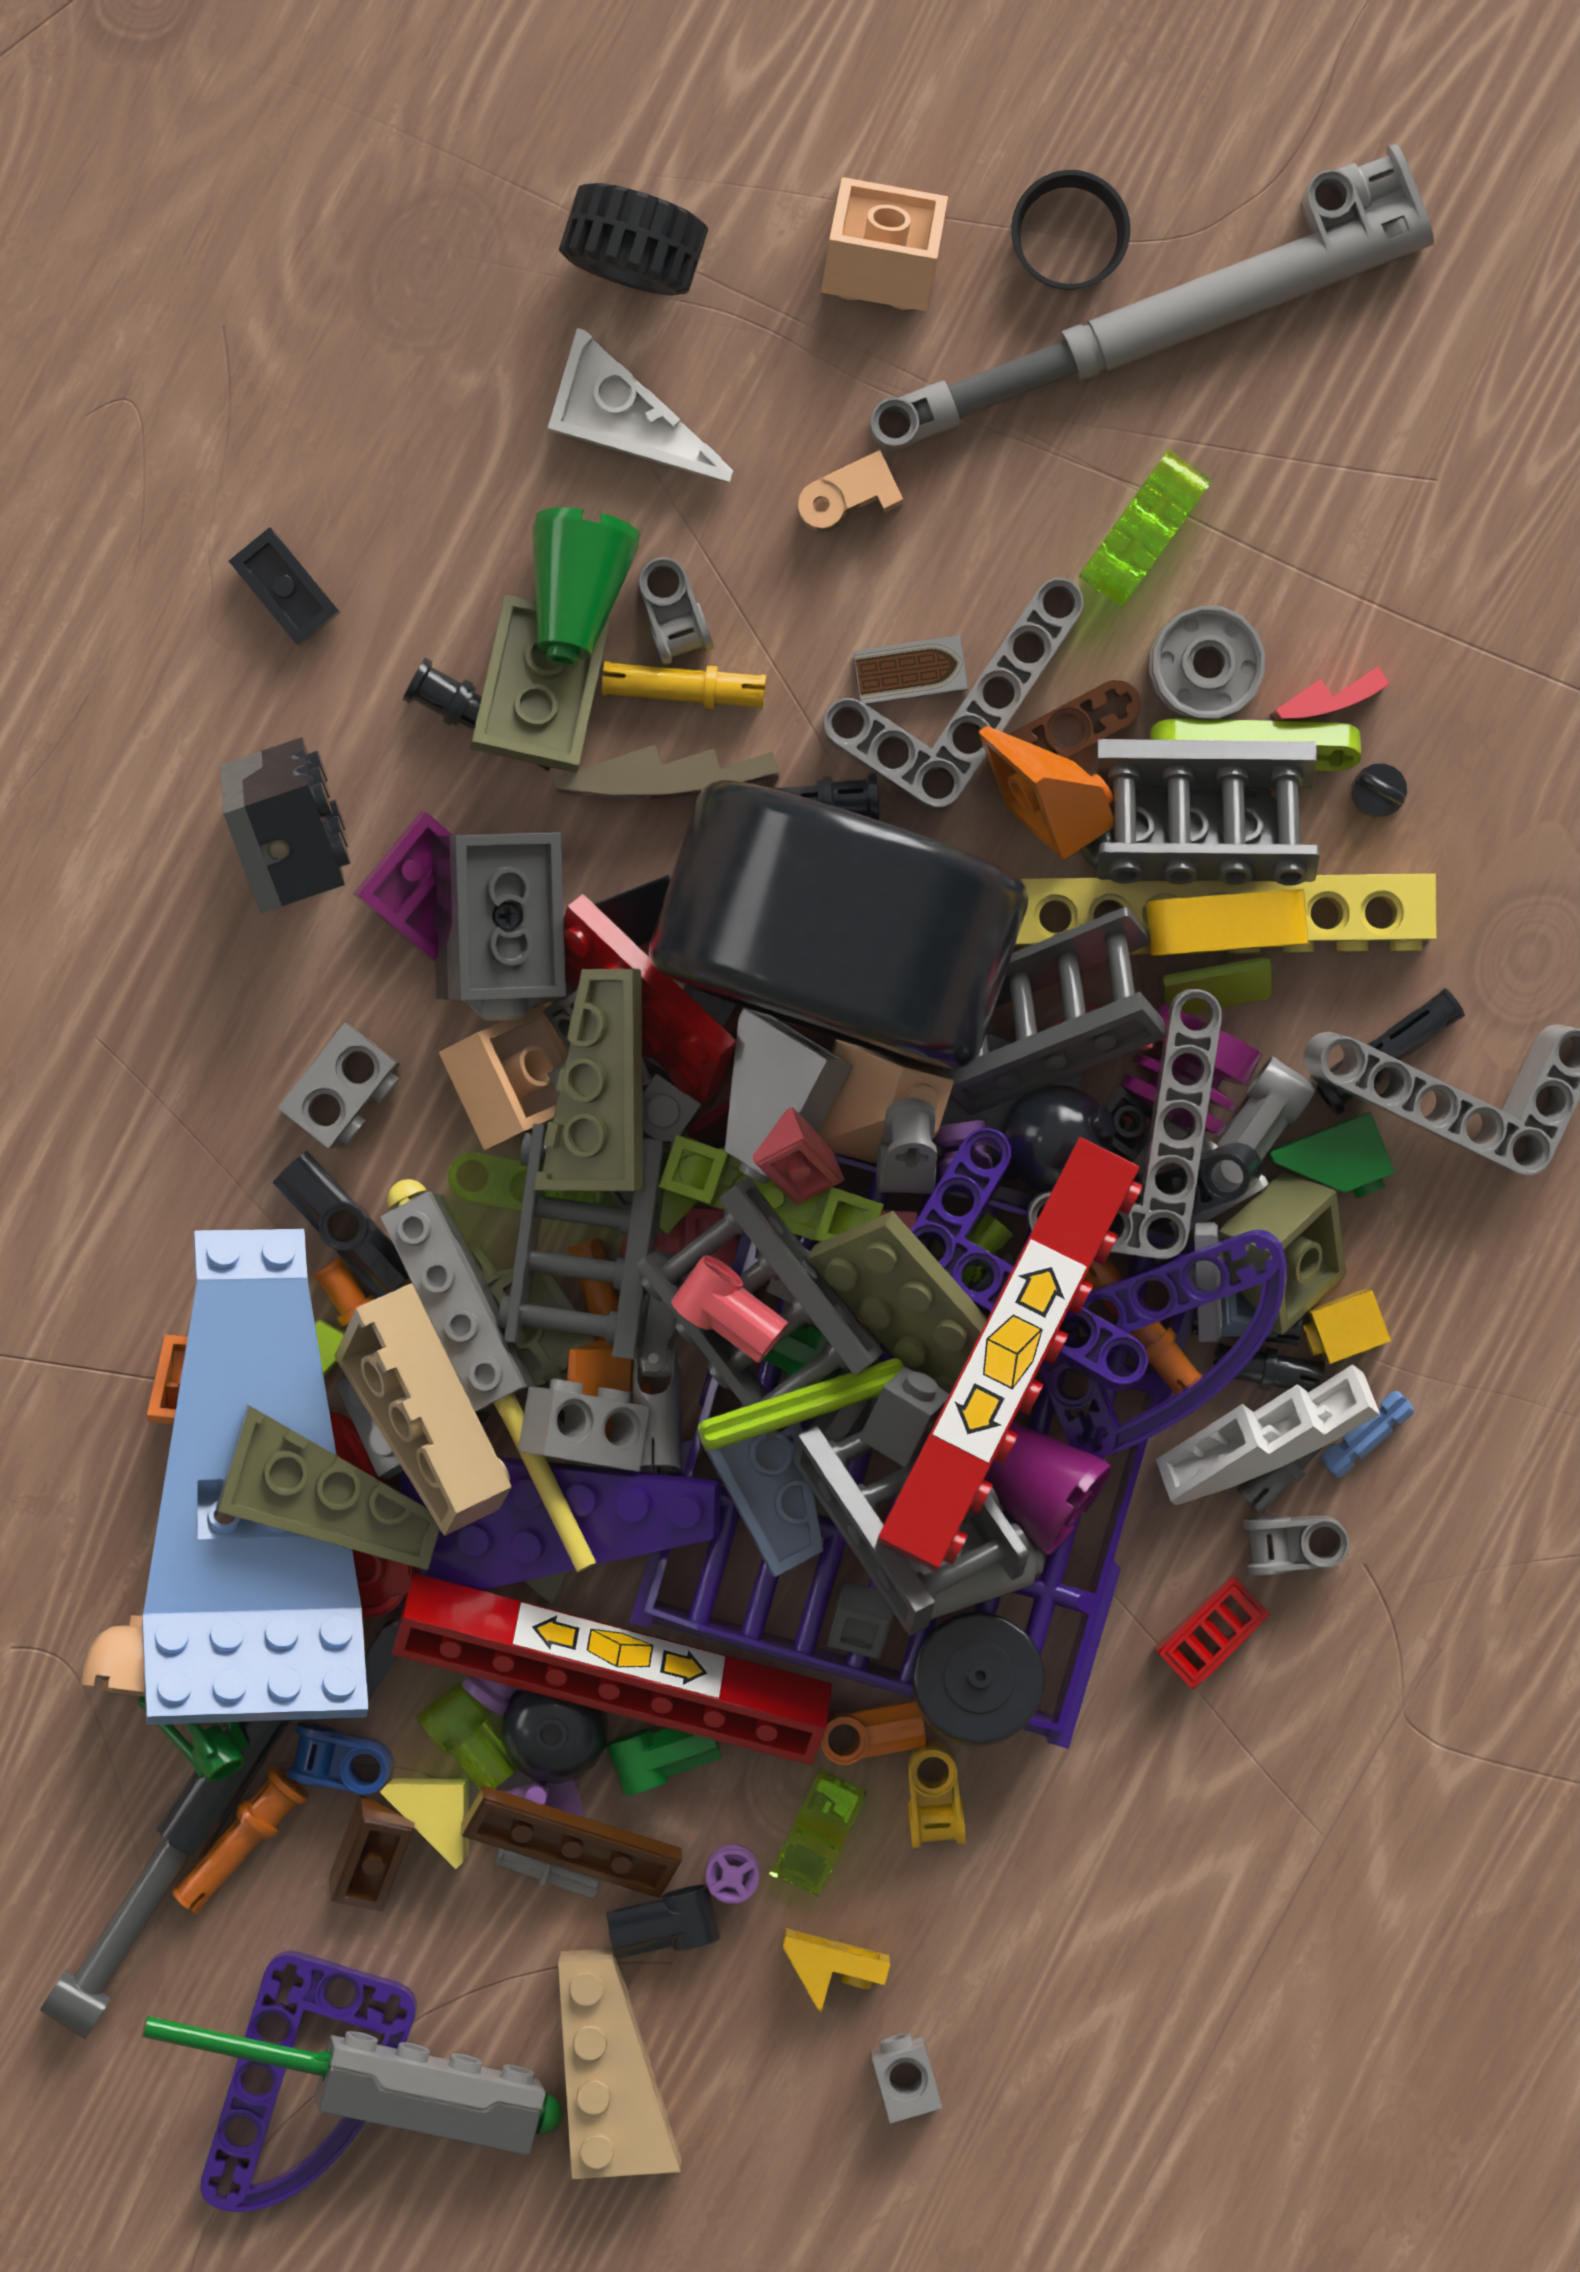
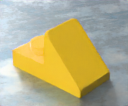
[783,1928,890,2012]

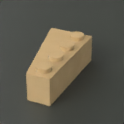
[334,1283,512,1536]
[558,1948,682,2179]

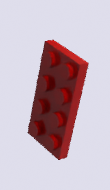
[563,894,737,1106]

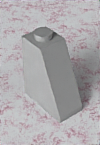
[725,1009,853,1184]

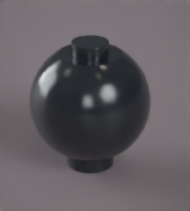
[993,1085,1116,1192]

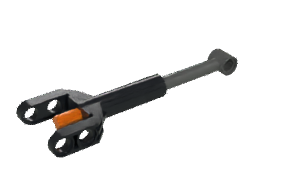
[40,1609,402,2039]

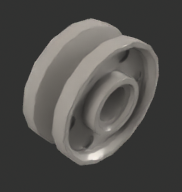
[1148,606,1265,719]

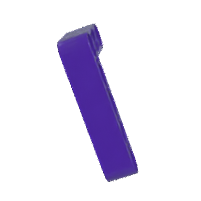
[910,1128,1148,1392]

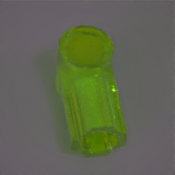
[417,1682,518,1790]

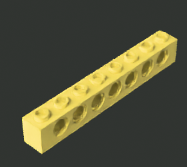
[1013,874,1437,955]

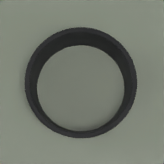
[1011,170,1130,290]

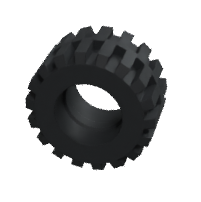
[559,183,708,296]

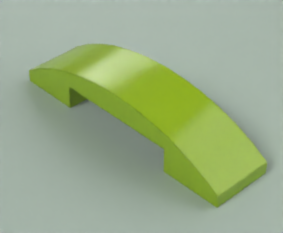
[659,1135,885,1243]

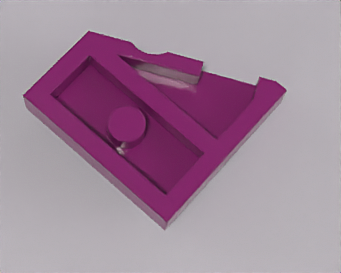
[353,811,453,961]

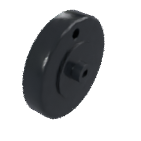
[911,1612,1045,1747]

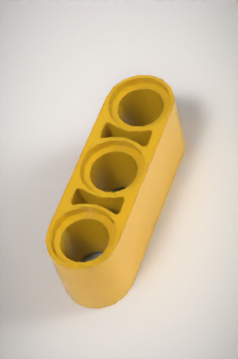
[1146,889,1308,956]

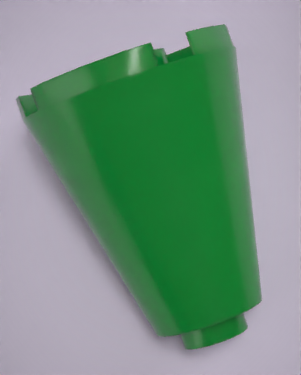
[532,507,640,666]

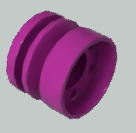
[1119,1003,1263,1137]

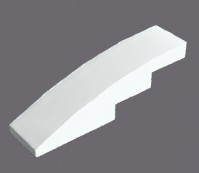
[1156,1364,1380,1506]

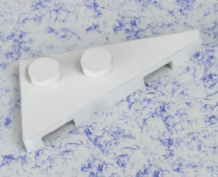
[548,328,734,484]

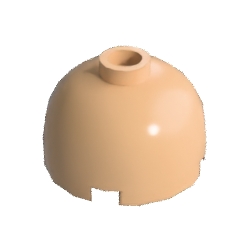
[81,1615,145,1697]

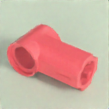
[671,1255,789,1363]

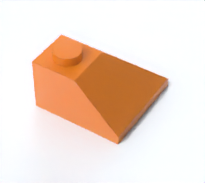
[978,726,1114,860]

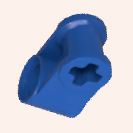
[285,1722,394,1795]

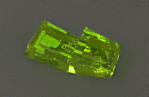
[770,1768,868,1897]

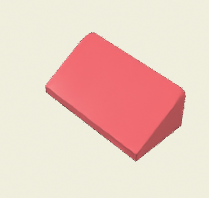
[752,1107,844,1204]

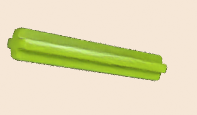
[698,1358,904,1451]

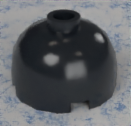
[500,1690,609,1784]

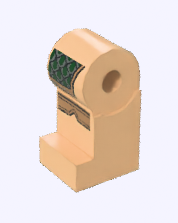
[798,450,903,532]

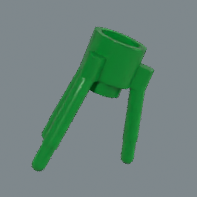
[138,1696,250,1783]

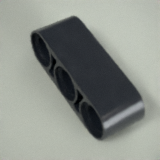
[1110,1142,1262,1233]

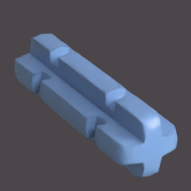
[1320,1391,1414,1478]

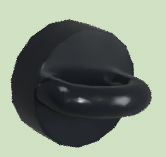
[1352,763,1407,818]

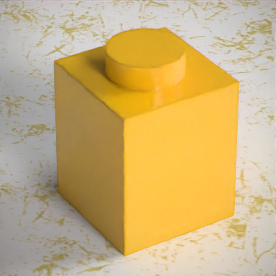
[1302,1288,1391,1364]

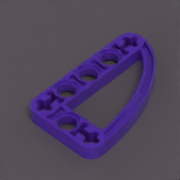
[1039,1229,1287,1458]
[200,1951,417,2212]

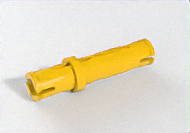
[602,661,767,710]

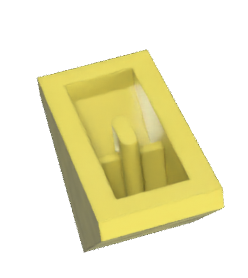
[380,1778,469,1869]

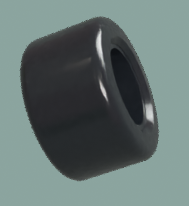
[649,780,1029,1070]

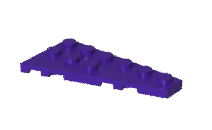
[397,1456,721,1609]

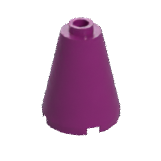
[984,1421,1112,1555]

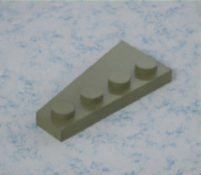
[534,969,643,1191]
[216,1404,440,1570]

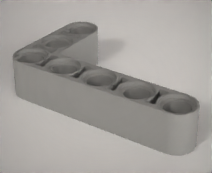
[823,578,1083,810]
[1027,989,1222,1259]
[1303,1024,1580,1175]

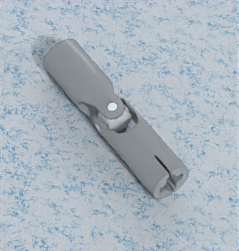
[632,1252,681,1474]

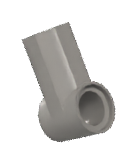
[1216,1056,1317,1161]

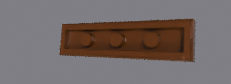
[461,1785,682,1898]

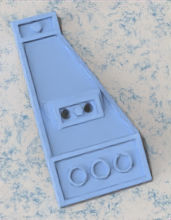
[142,1229,368,1725]

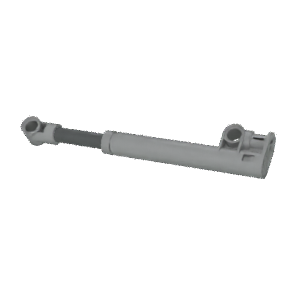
[869,144,1434,453]

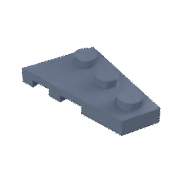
[695,1407,823,1577]

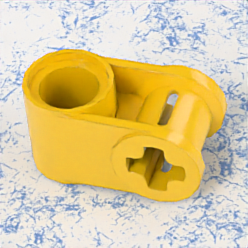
[907,1740,966,1848]

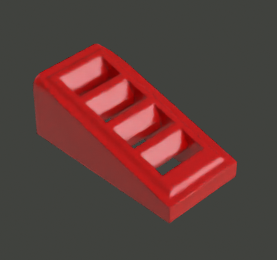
[1154,1575,1270,1690]

